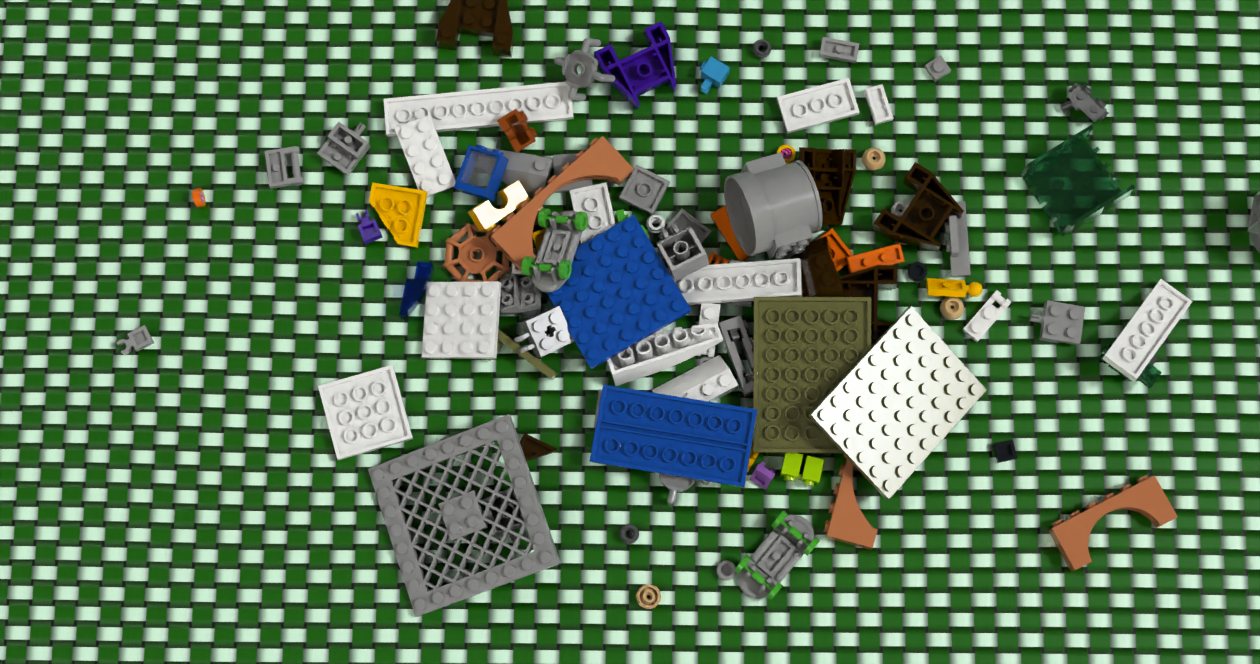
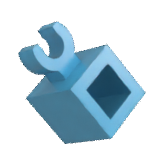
[700,57,730,95]

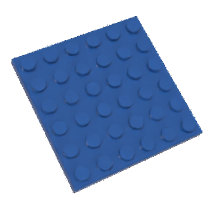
[547,215,692,369]

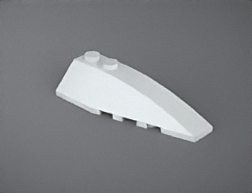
[607,323,723,386]

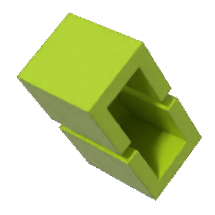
[780,453,824,486]

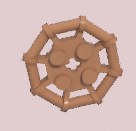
[443,222,510,282]

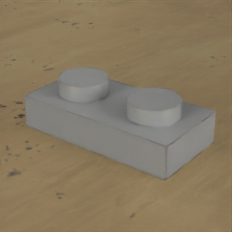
[819,37,860,63]

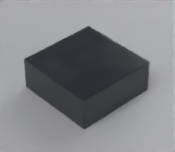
[993,440,1017,463]

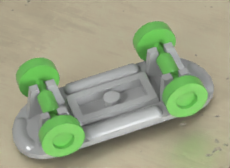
[521,208,588,293]
[734,511,820,601]

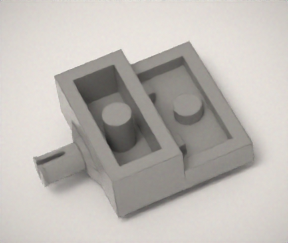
[317,122,370,176]
[1029,300,1085,345]

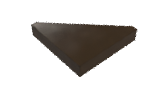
[520,433,557,462]

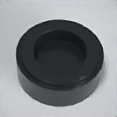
[907,262,927,282]

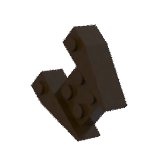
[436,0,514,57]
[872,162,964,252]
[839,265,897,344]

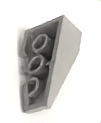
[476,148,553,198]

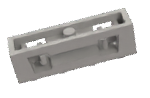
[718,315,754,397]

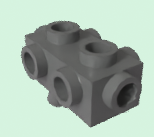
[1060,83,1109,122]

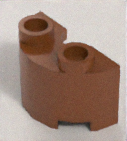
[497,109,538,153]

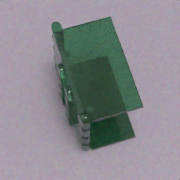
[1021,125,1135,236]

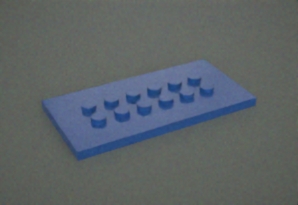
[590,385,757,488]

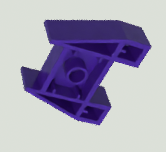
[594,21,676,110]

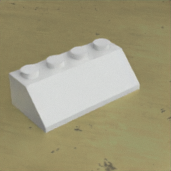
[652,355,738,402]

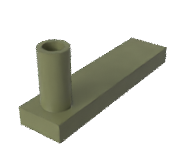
[487,328,558,380]

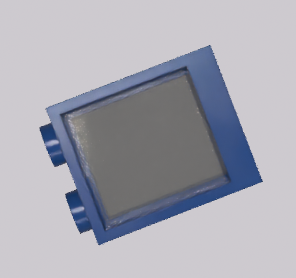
[454,144,509,202]

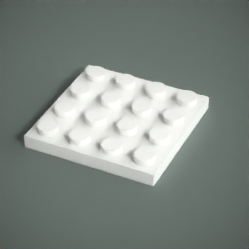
[422,281,501,359]
[318,365,413,460]

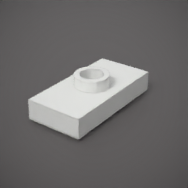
[864,84,894,125]

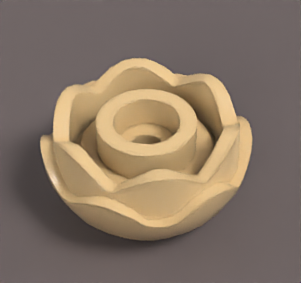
[862,147,886,171]
[940,297,964,320]
[636,584,661,609]

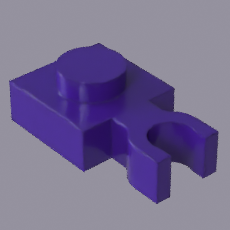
[356,209,383,244]

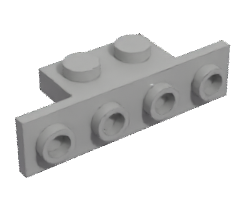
[944,201,971,277]

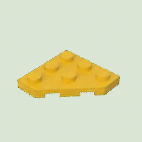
[369,182,428,248]

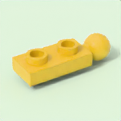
[926,278,983,298]

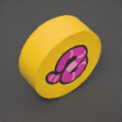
[777,145,796,164]

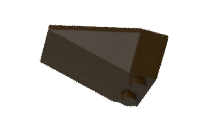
[799,147,856,225]
[789,236,848,297]

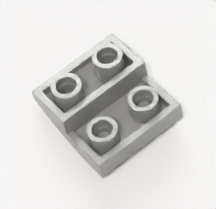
[499,275,541,313]

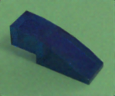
[399,261,434,320]

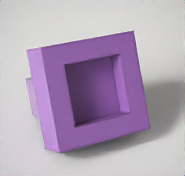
[749,462,776,490]

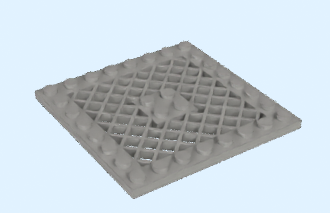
[368,414,561,617]

